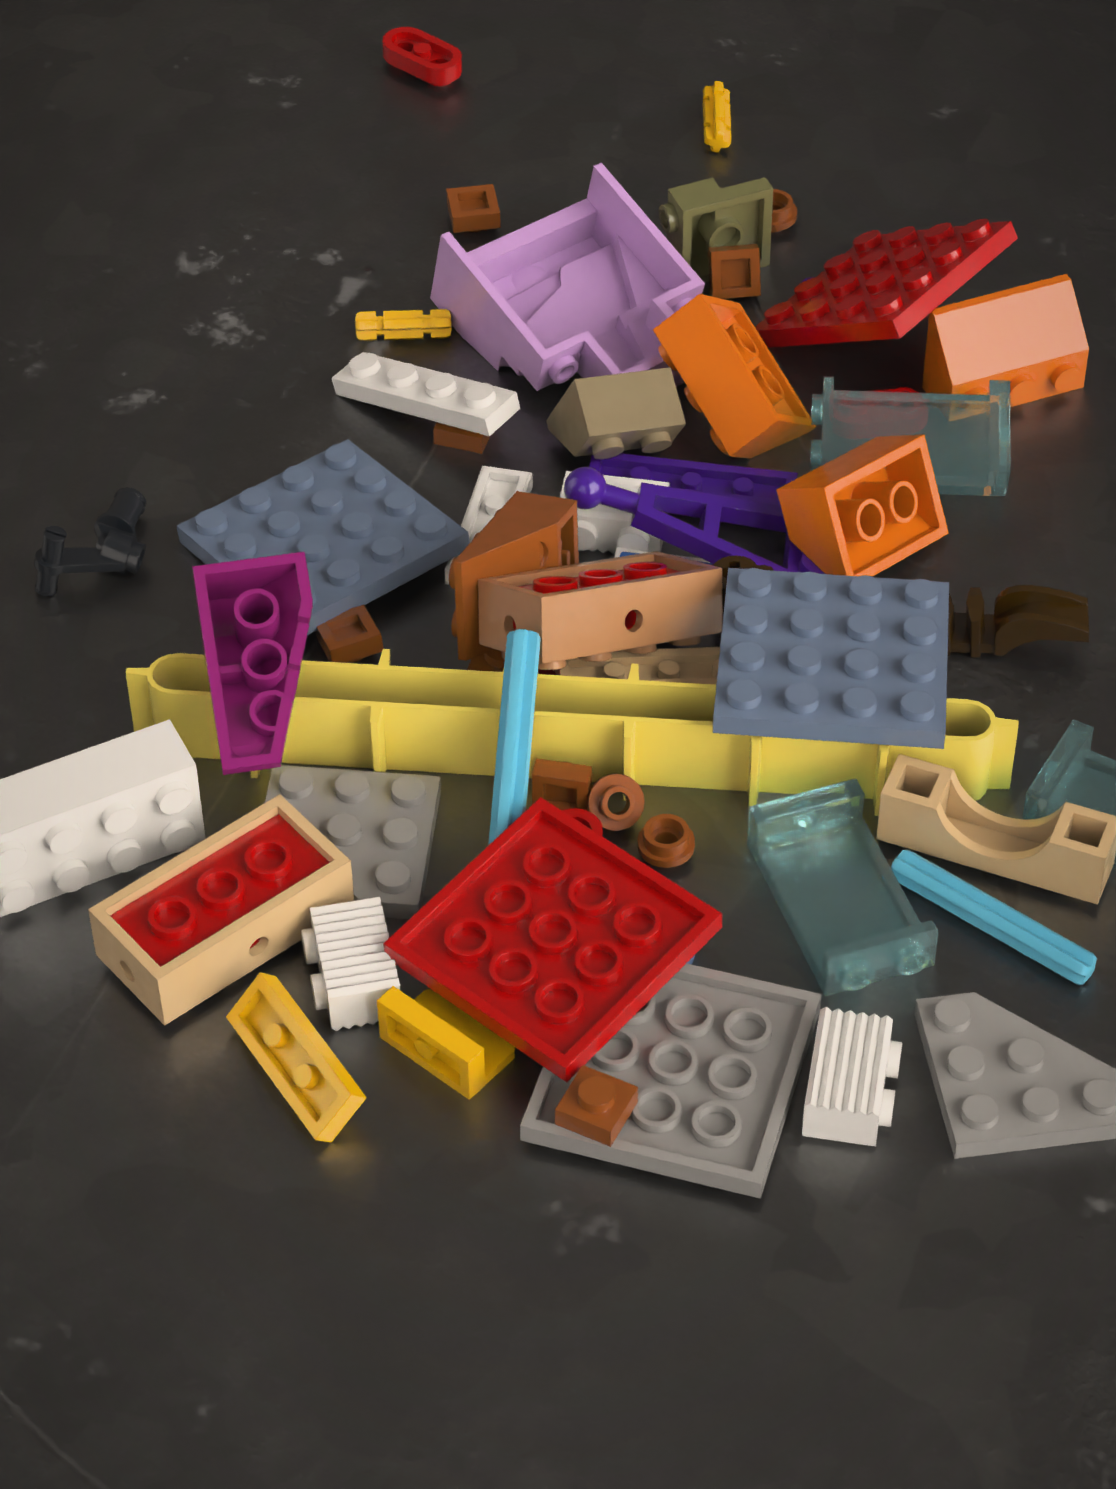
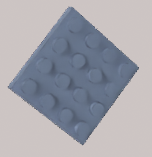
[177,439,470,635]
[713,568,949,749]

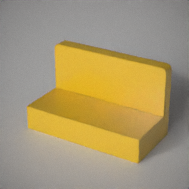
[377,986,515,1100]

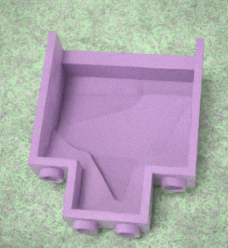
[430,163,705,391]

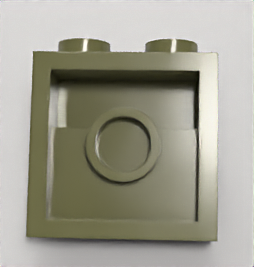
[659,177,774,283]

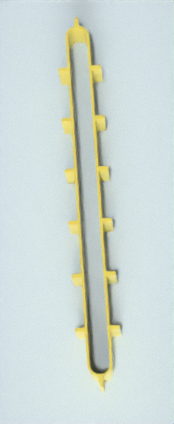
[125,649,1019,816]

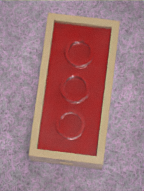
[88,794,354,1026]

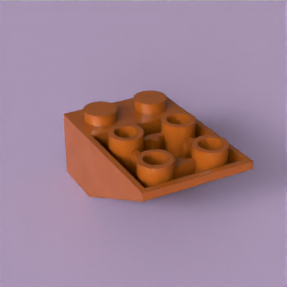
[449,491,579,661]

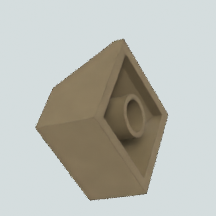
[546,367,686,460]

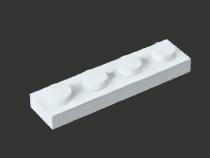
[331,352,521,436]

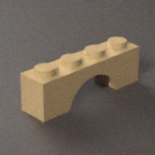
[876,754,1116,905]

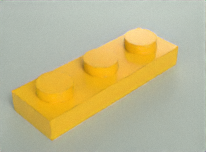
[226,972,367,1143]

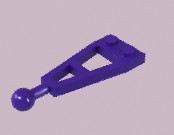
[564,467,825,574]

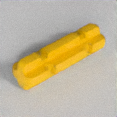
[703,81,731,153]
[355,309,452,341]

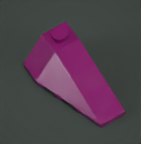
[192,552,313,775]

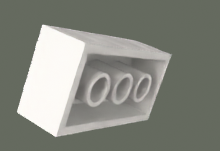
[0,719,206,917]

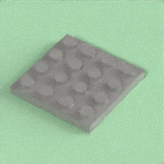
[520,963,822,1199]

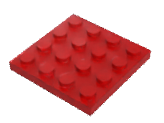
[755,219,1018,348]
[383,797,722,1083]

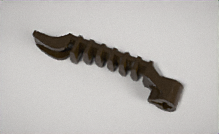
[713,556,1089,657]

